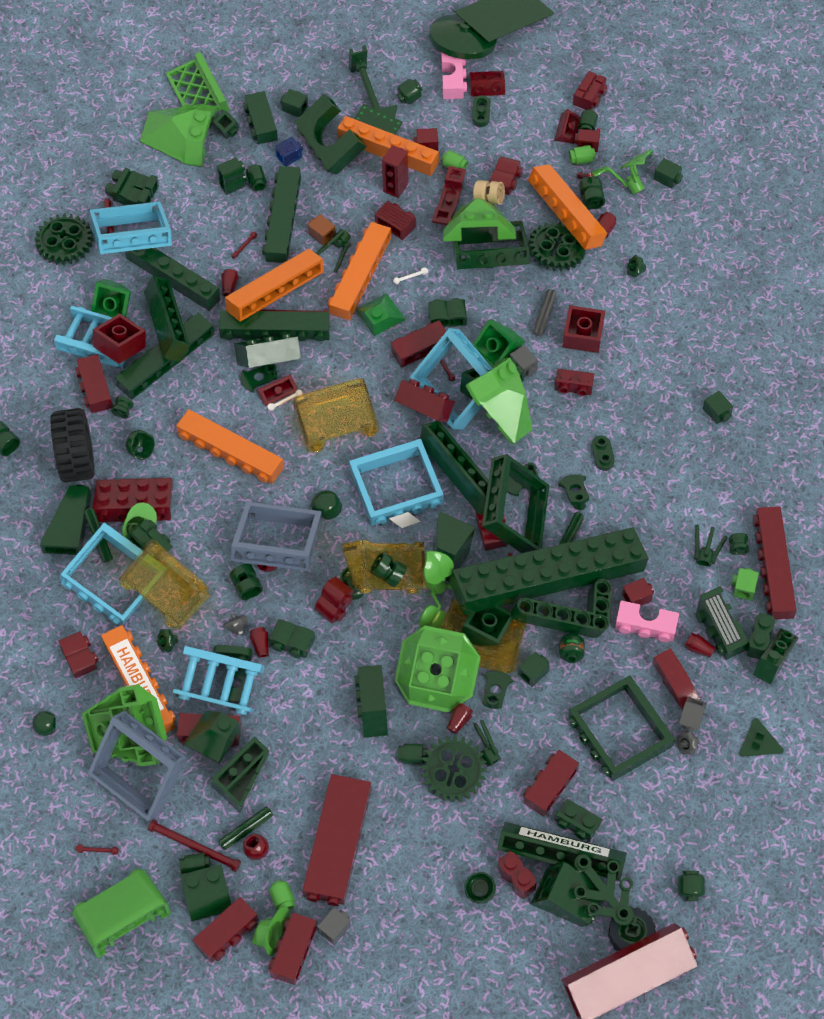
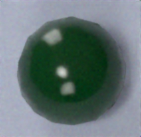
[32,711,56,736]

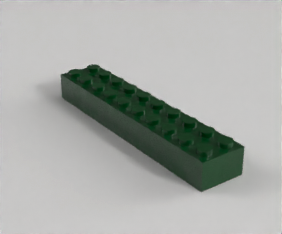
[450,527,649,615]

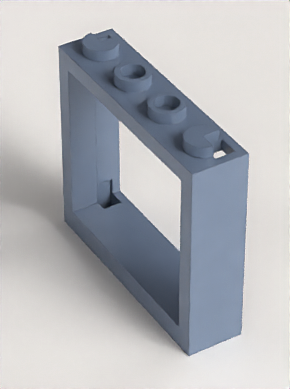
[231,501,322,571]
[87,711,187,822]

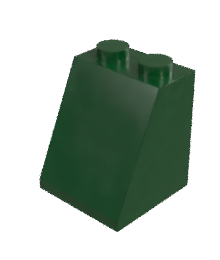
[433,512,475,582]
[530,862,602,927]

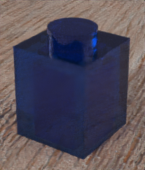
[275,137,303,166]

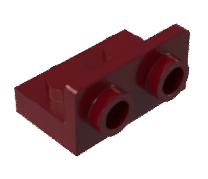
[470,71,505,97]
[555,369,594,396]

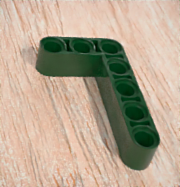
[511,579,611,638]

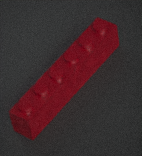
[753,506,797,620]

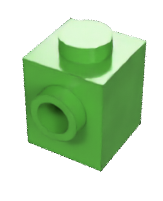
[731,568,759,601]

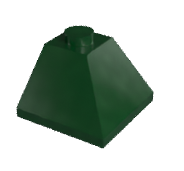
[184,711,240,764]

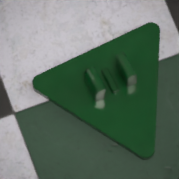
[739,718,784,757]

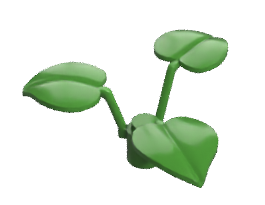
[585,149,653,195]
[419,551,454,629]

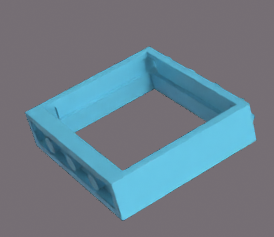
[90,202,172,254]
[410,328,493,430]
[349,439,444,526]
[60,522,166,625]

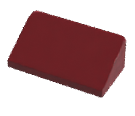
[554,109,580,144]
[256,374,298,406]

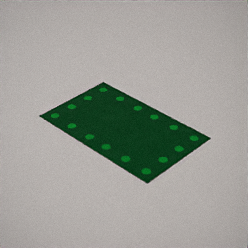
[354,104,403,135]

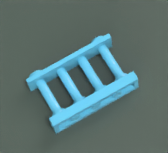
[54,306,139,369]
[173,646,265,715]

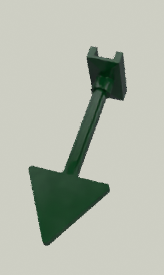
[349,45,398,118]

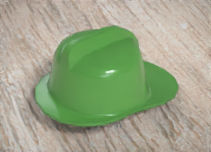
[122,503,157,542]
[252,906,290,956]

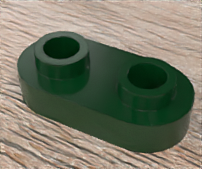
[472,95,490,127]
[591,435,615,471]
[213,645,253,661]

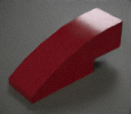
[653,648,700,711]

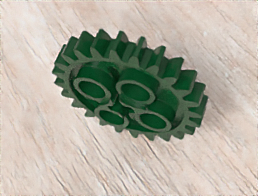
[35,213,94,265]
[528,221,586,272]
[421,735,487,802]

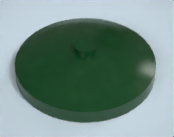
[429,14,497,59]

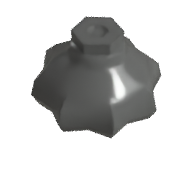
[224,613,247,635]
[677,731,699,755]

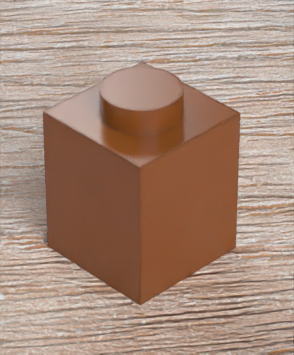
[308,214,336,246]

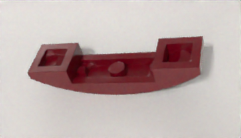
[432,166,466,226]

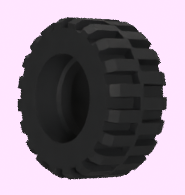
[50,408,95,483]

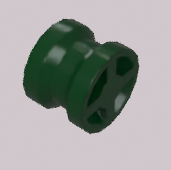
[111,396,134,419]
[728,533,749,555]

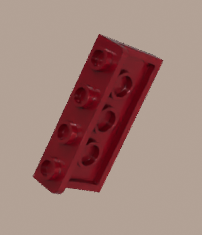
[93,478,173,522]

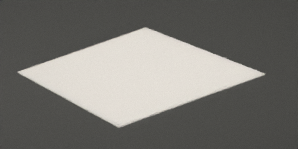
[389,512,421,528]

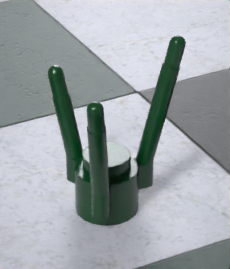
[316,229,351,273]
[694,524,727,567]
[474,720,501,767]

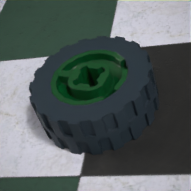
[608,907,656,951]

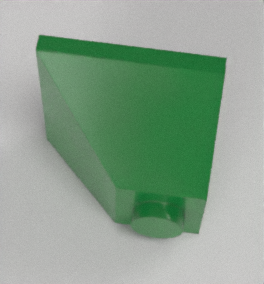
[91,279,131,317]
[356,293,405,336]
[472,319,526,368]

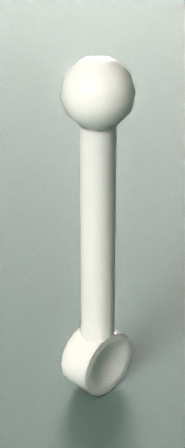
[393,268,428,284]
[268,390,303,411]

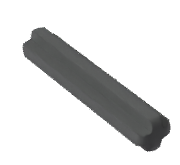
[533,289,556,337]

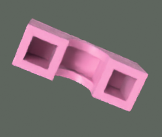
[441,52,467,99]
[615,601,679,642]

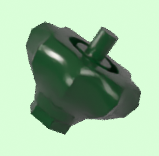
[627,255,647,277]
[157,629,179,653]

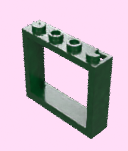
[452,221,530,270]
[482,454,550,553]
[567,675,675,782]

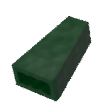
[40,484,91,555]

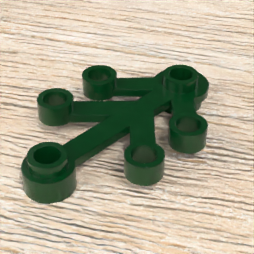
[573,854,634,925]

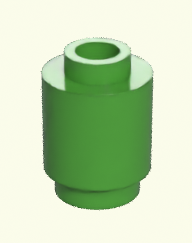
[569,145,595,165]
[441,150,468,169]
[268,880,295,911]

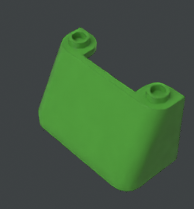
[72,869,171,959]

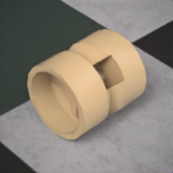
[473,180,505,205]

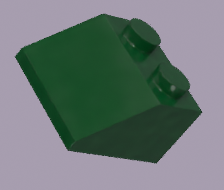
[461,606,513,646]
[180,864,231,921]

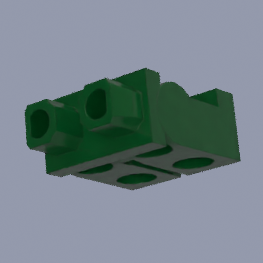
[105,168,159,205]

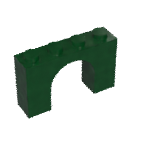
[295,94,367,174]

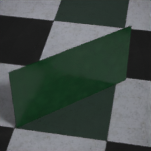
[454,0,554,42]

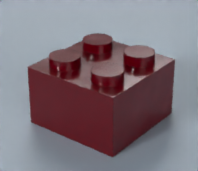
[562,305,605,353]
[93,313,146,364]

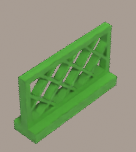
[166,52,230,112]

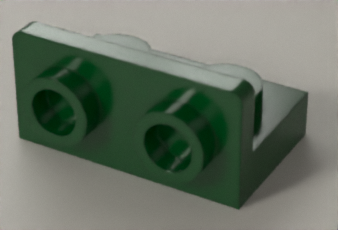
[554,799,603,841]

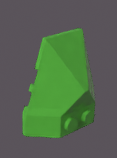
[140,104,219,167]
[443,198,516,242]
[466,358,533,444]
[82,684,167,766]

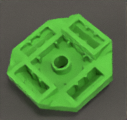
[395,625,481,712]

